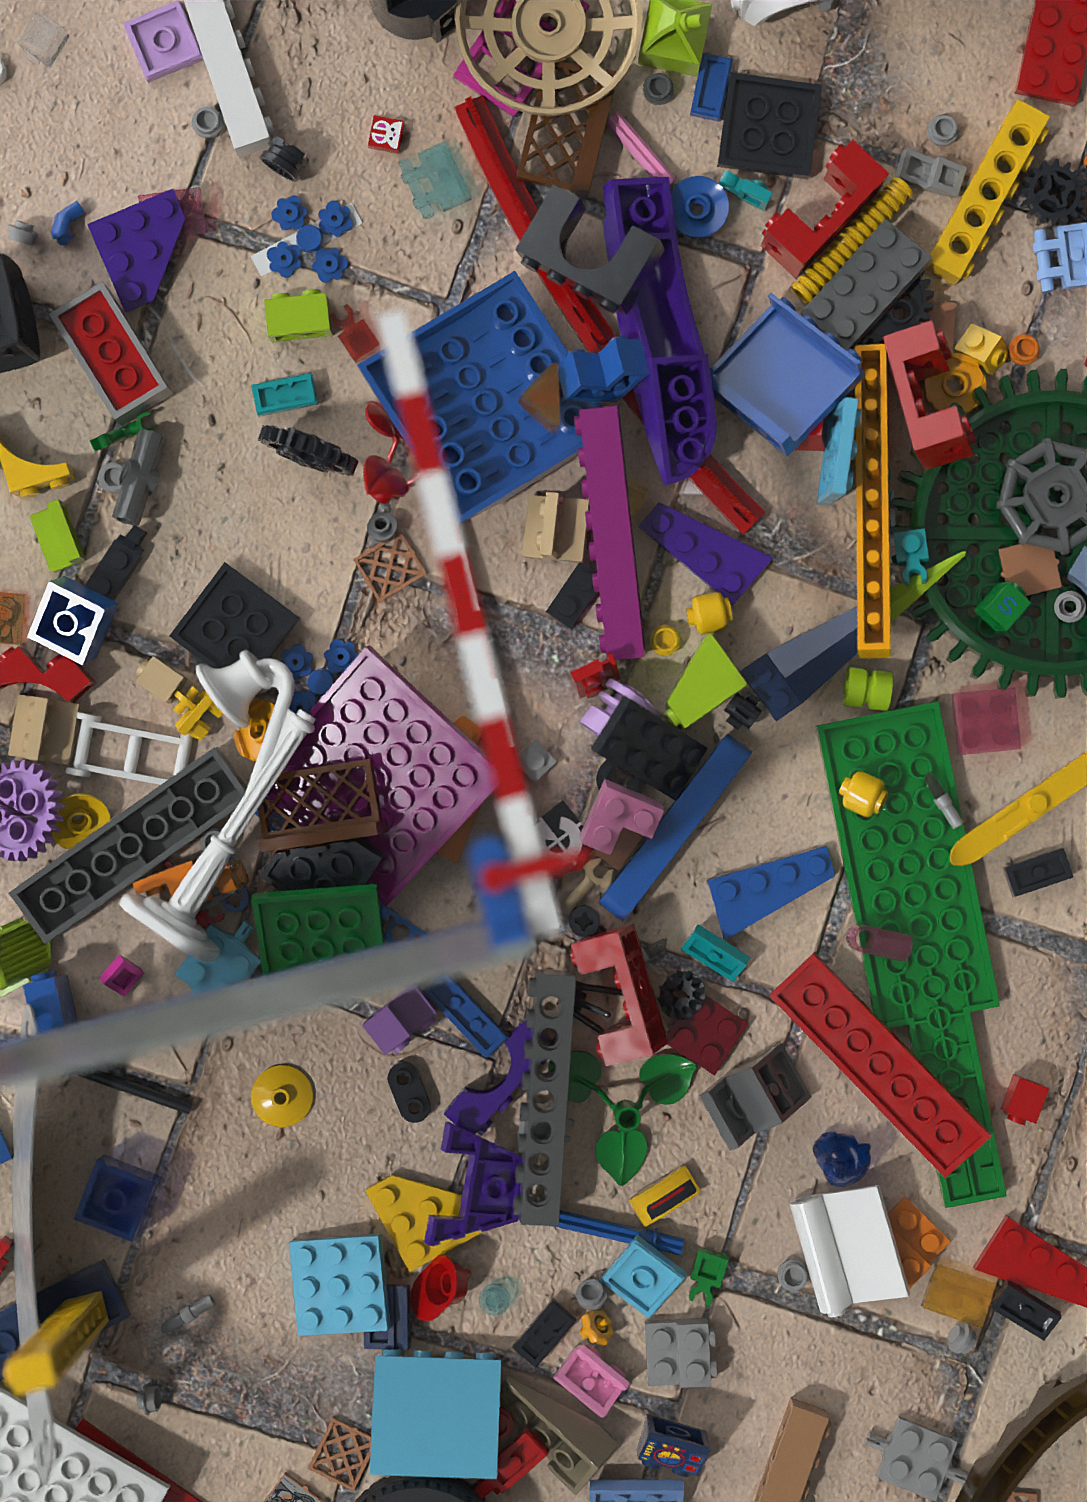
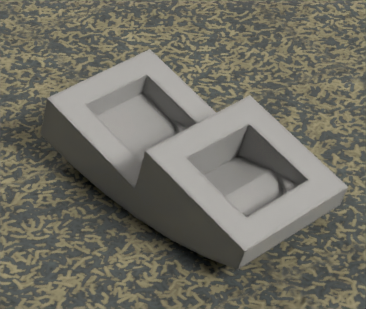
[895,148,967,198]

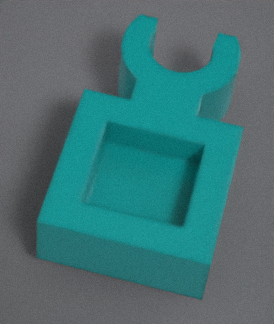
[719,170,773,211]
[893,529,929,586]

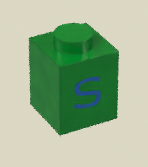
[974,582,1031,632]

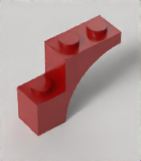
[0,646,97,703]

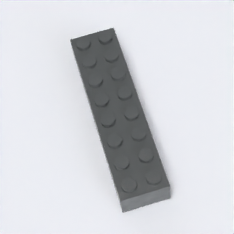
[8,746,247,944]

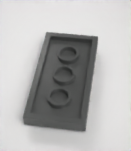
[801,219,933,351]

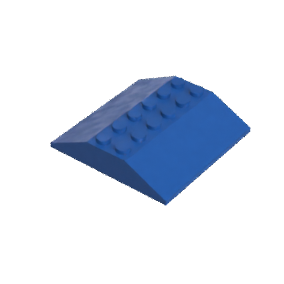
[357,271,603,525]

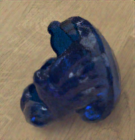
[812,1131,871,1187]

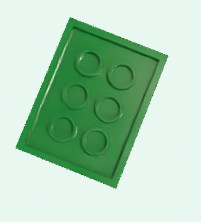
[251,884,385,976]

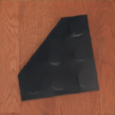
[260,837,385,891]

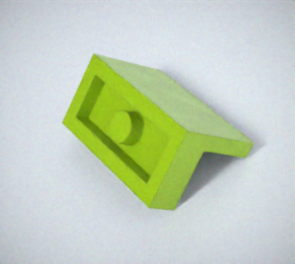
[30,499,86,573]

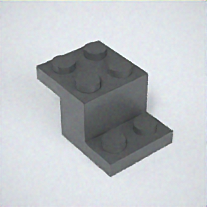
[699,1043,812,1151]

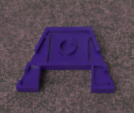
[424,1122,522,1246]

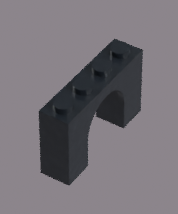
[515,185,665,315]

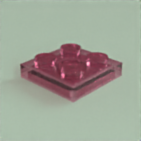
[951,687,1021,755]

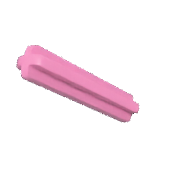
[607,112,676,187]

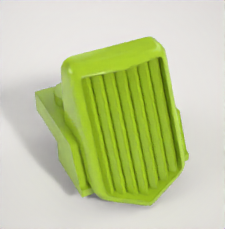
[0,917,52,998]

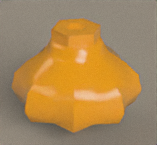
[580,1309,614,1346]

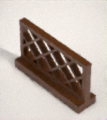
[516,61,617,200]
[258,758,388,852]

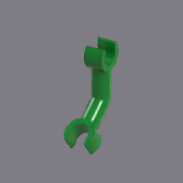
[89,412,158,452]

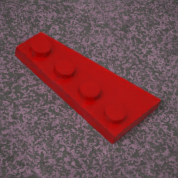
[973,1215,1087,1308]

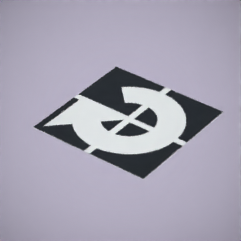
[534,801,595,882]

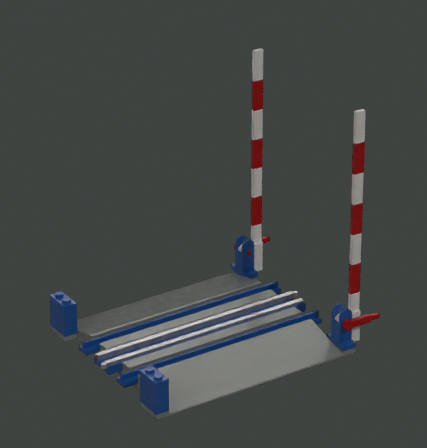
[0,309,590,1090]

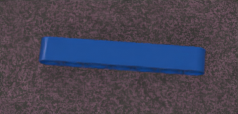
[598,733,752,922]

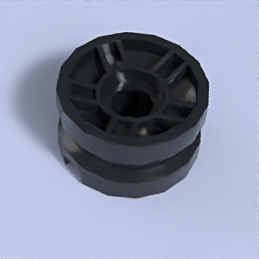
[259,136,309,182]

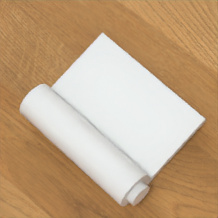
[789,1185,911,1317]

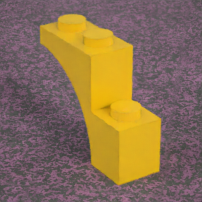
[0,437,76,499]

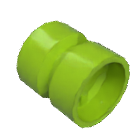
[842,666,893,711]

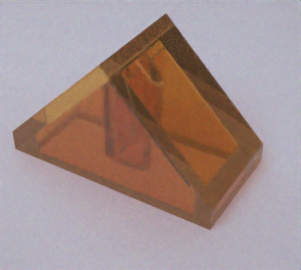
[518,363,560,433]

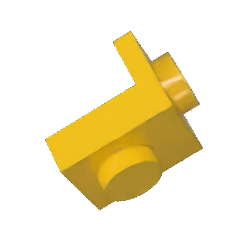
[954,323,1008,375]

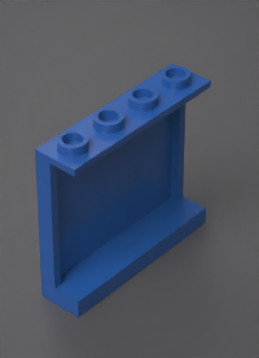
[710,293,865,457]

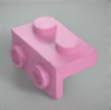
[553,1344,630,1417]

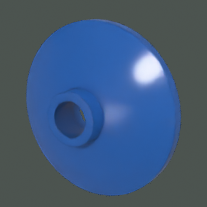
[671,176,729,238]

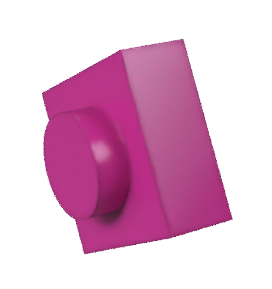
[99,954,145,997]

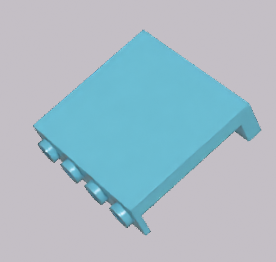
[369,1350,501,1479]

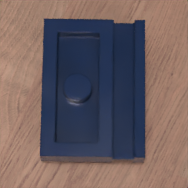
[364,1284,411,1350]

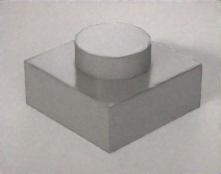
[517,739,557,783]

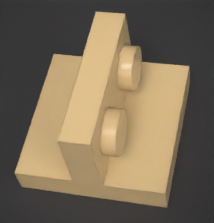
[522,492,590,563]
[8,694,82,765]

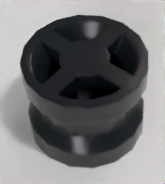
[568,905,600,937]

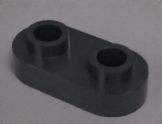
[387,1061,431,1123]

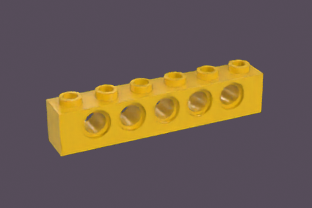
[925,98,1050,286]

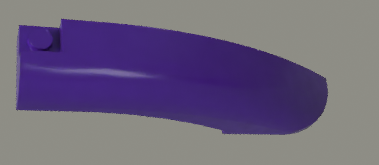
[602,177,717,485]

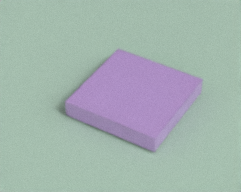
[123,0,204,83]

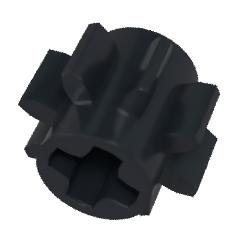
[724,691,762,730]

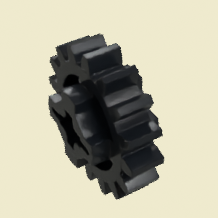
[1018,159,1087,229]

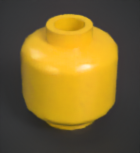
[686,592,733,635]
[839,771,888,817]

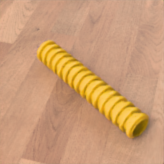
[791,177,913,304]

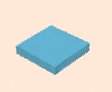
[600,1235,687,1318]

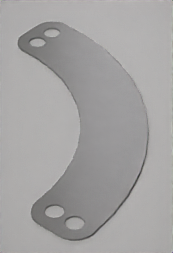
[12,1004,55,1485]

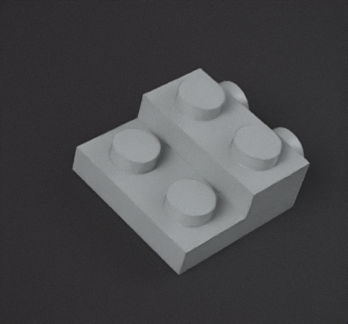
[645,1318,717,1388]

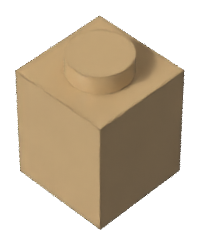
[135,656,188,704]

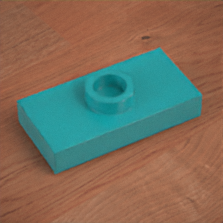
[251,373,319,417]

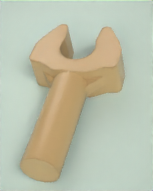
[564,858,613,910]

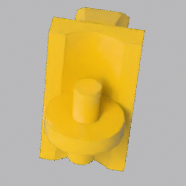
[173,686,224,741]

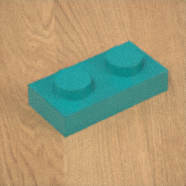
[681,924,750,982]

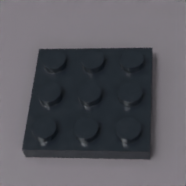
[717,72,822,179]
[169,562,300,669]

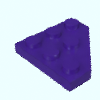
[87,188,187,312]

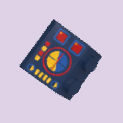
[636,1414,711,1477]

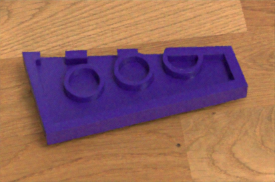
[638,502,773,606]

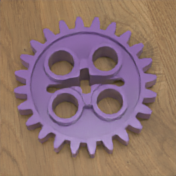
[0,760,65,861]

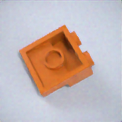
[887,1196,951,1289]

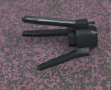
[556,980,623,1034]

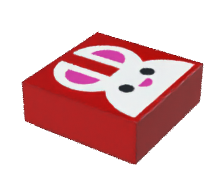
[368,115,405,154]

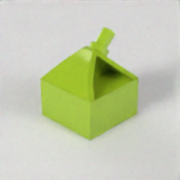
[638,0,712,77]

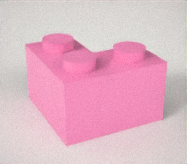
[580,779,664,855]

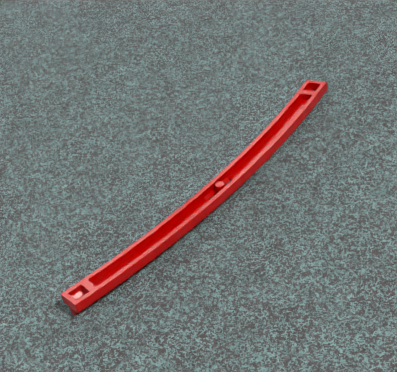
[454,95,765,535]

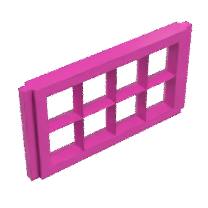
[453,0,590,118]

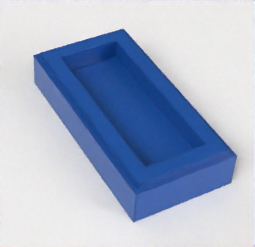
[689,53,733,122]

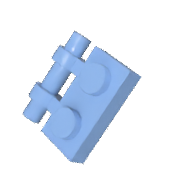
[1032,222,1087,293]

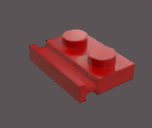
[570,653,620,699]

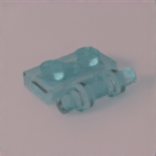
[398,141,471,219]

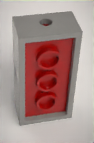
[49,281,174,426]

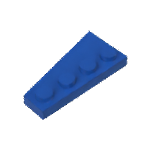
[707,846,835,940]

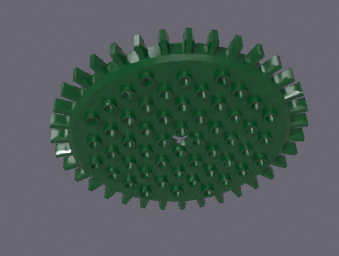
[890,369,1087,699]

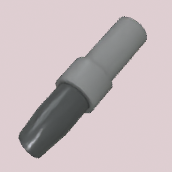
[161,1294,216,1333]

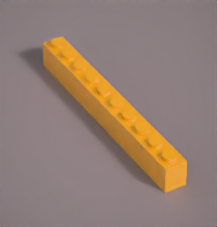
[855,344,891,658]

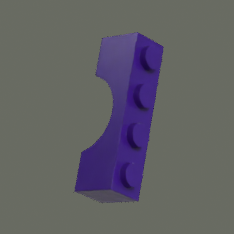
[444,1017,552,1136]

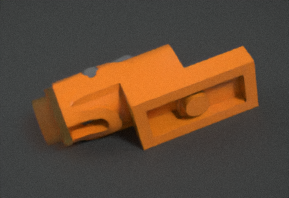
[133,859,249,912]

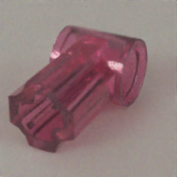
[846,923,912,962]

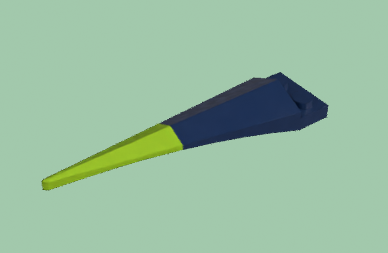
[740,551,966,722]

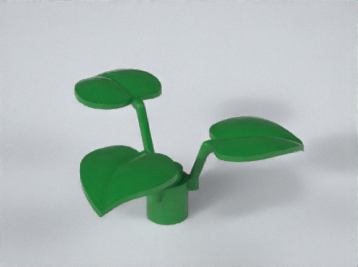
[548,1051,696,1186]

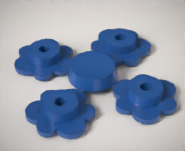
[267,196,353,283]
[280,639,358,714]

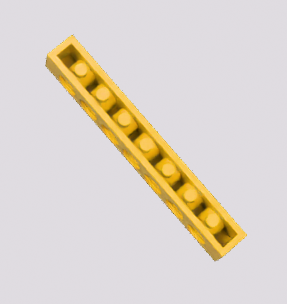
[5,1291,109,1396]

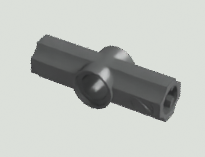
[112,429,166,526]

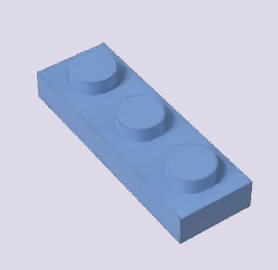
[589,1478,684,1502]

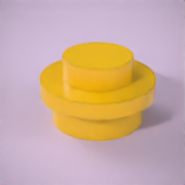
[649,625,680,656]

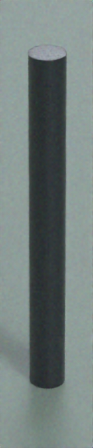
[72,1067,193,1115]

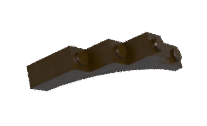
[955,1373,1087,1502]

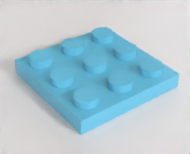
[816,398,862,506]
[289,1234,391,1336]

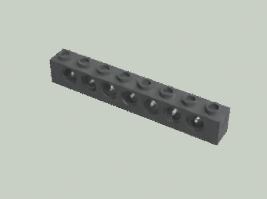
[513,969,576,1226]

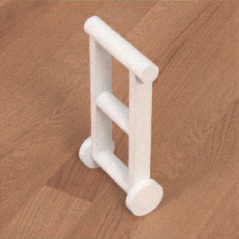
[66,712,193,785]

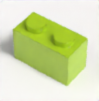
[264,289,333,343]

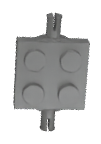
[865,1416,968,1502]

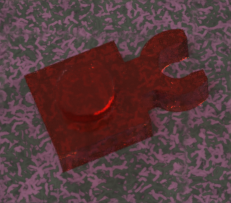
[330,304,381,364]

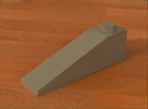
[500,1376,619,1495]

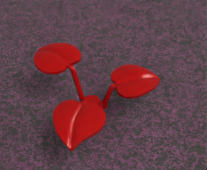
[363,401,418,504]

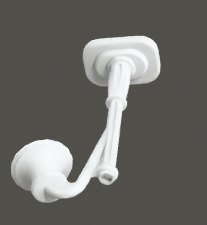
[119,650,316,962]

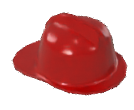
[410,1255,472,1321]

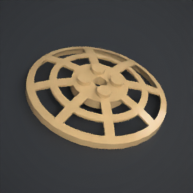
[455,0,643,116]

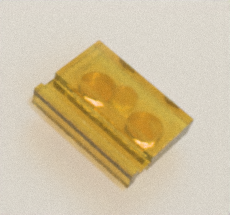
[921,1263,996,1328]

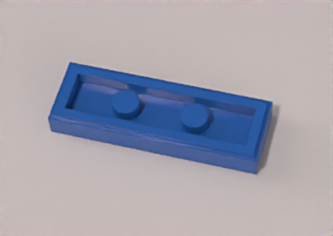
[422,976,509,1058]

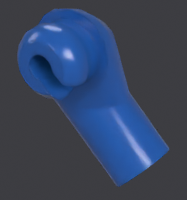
[51,200,85,246]

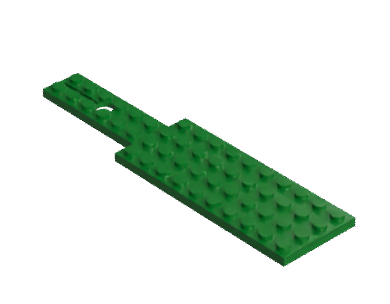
[815,701,1007,1208]

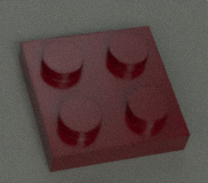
[666,995,748,1076]

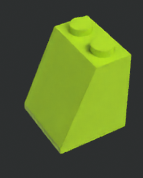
[663,633,747,730]

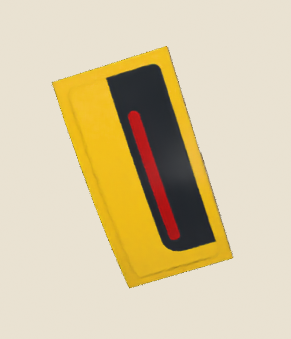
[628,1165,701,1227]

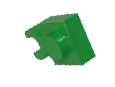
[689,1246,729,1306]

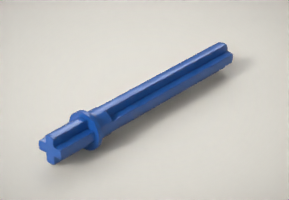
[554,1210,685,1255]

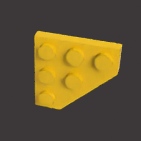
[365,1173,482,1272]

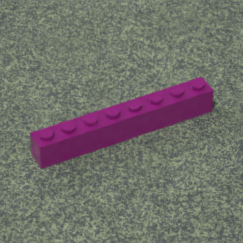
[575,405,646,660]

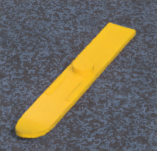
[949,751,1087,866]

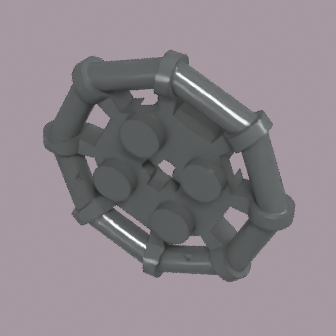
[996,438,1087,555]

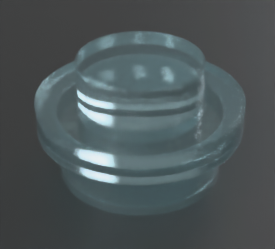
[479,1284,510,1316]

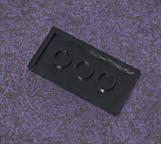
[590,695,708,801]

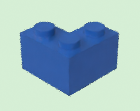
[556,336,650,403]

